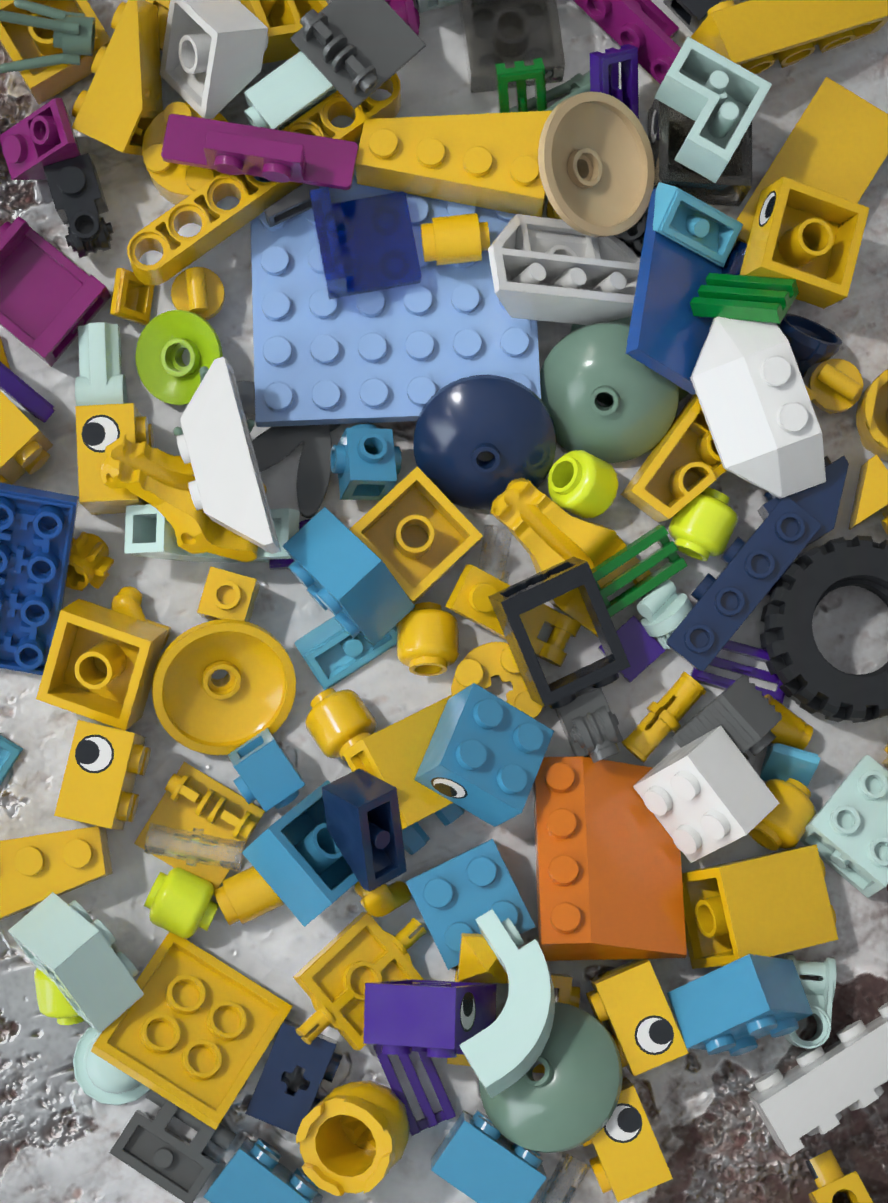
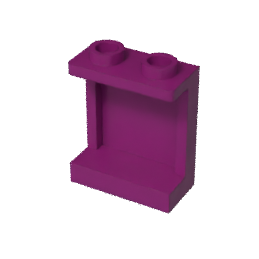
[0,216,111,367]

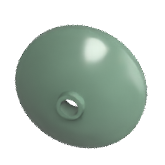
[540,322,679,463]
[479,1002,623,1153]

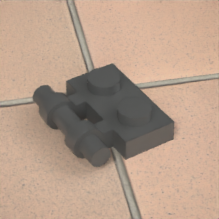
[109,1089,237,1203]

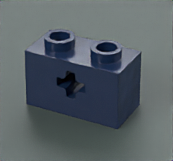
[245,1019,343,1135]

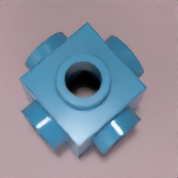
[330,424,402,500]

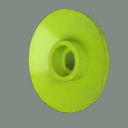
[135,310,223,405]

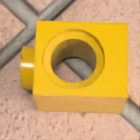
[197,566,260,622]

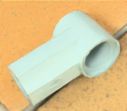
[75,322,128,406]

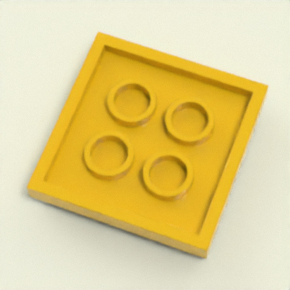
[91,932,293,1130]

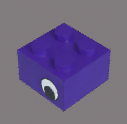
[363,979,497,1058]

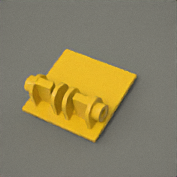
[134,762,265,890]

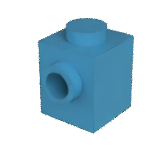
[228,728,305,812]

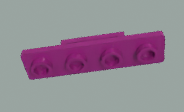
[573,0,681,85]
[161,114,358,190]

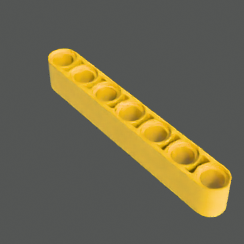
[127,73,401,286]

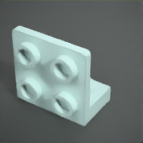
[800,755,888,898]

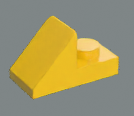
[849,455,888,535]

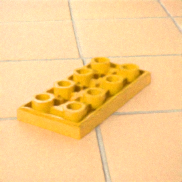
[736,77,888,248]

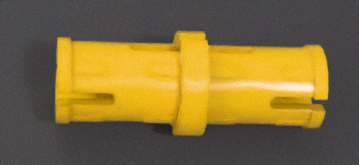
[621,671,707,763]

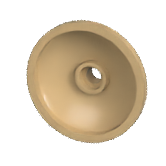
[538,92,655,237]

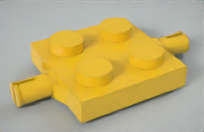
[293,912,427,1050]

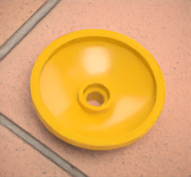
[152,619,296,755]

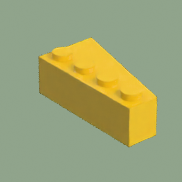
[690,0,888,74]

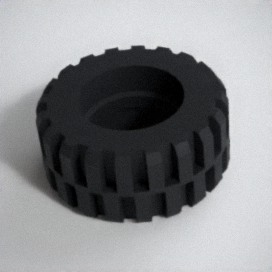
[760,535,888,723]

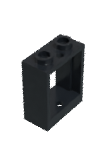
[488,556,631,709]

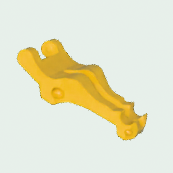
[101,434,267,562]
[491,478,651,638]

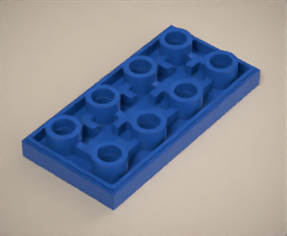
[626,188,723,395]
[0,483,79,675]

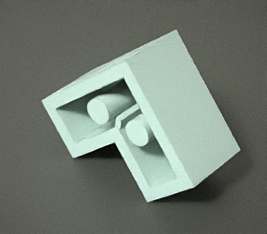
[654,36,772,183]
[8,892,144,1034]

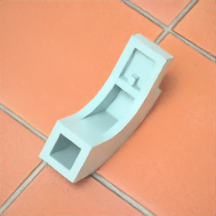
[124,504,300,563]
[459,909,555,1098]

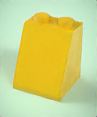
[682,844,838,969]

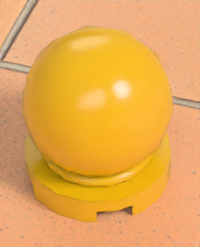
[296,1080,410,1196]

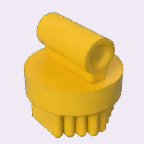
[171,267,225,320]
[808,359,863,414]

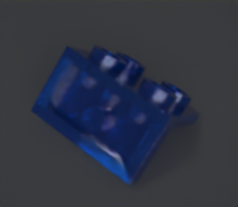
[309,187,422,299]

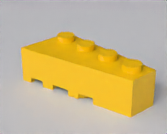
[355,111,552,217]
[620,385,817,523]
[0,826,113,920]

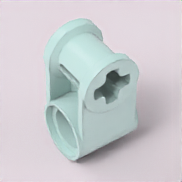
[784,954,837,1049]

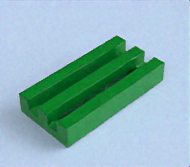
[495,58,547,113]
[690,273,799,323]
[591,525,688,617]

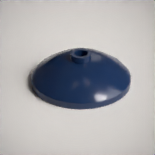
[413,375,556,510]

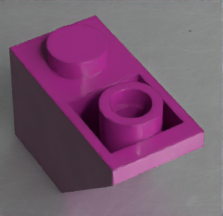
[0,98,81,180]

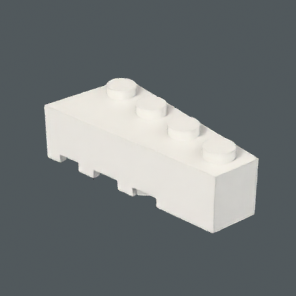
[748,1002,888,1156]

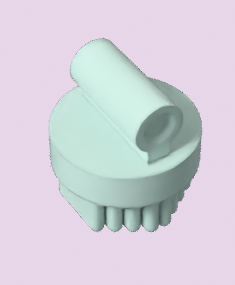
[637,579,693,649]

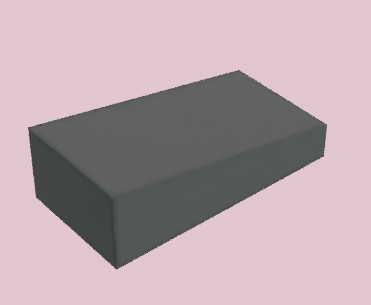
[264,184,323,227]

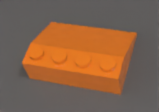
[533,756,687,961]

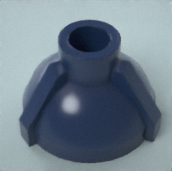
[776,313,842,378]

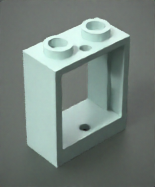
[244,51,337,130]

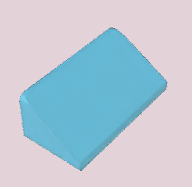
[653,182,743,267]
[295,617,397,690]

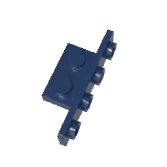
[666,496,821,671]

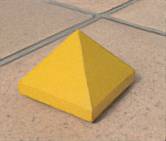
[110,268,155,325]
[457,933,507,984]

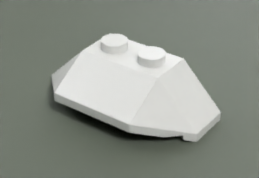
[488,214,640,325]
[690,316,826,499]
[176,357,281,554]

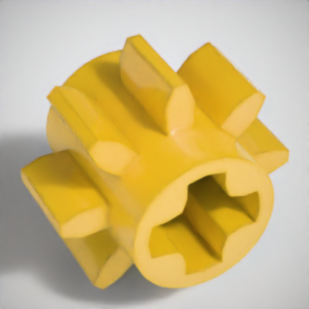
[66,532,114,591]

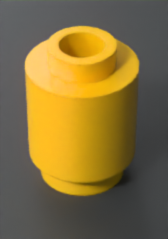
[420,213,490,266]
[214,866,284,925]

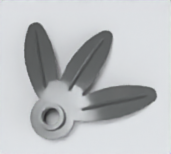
[236,381,341,518]

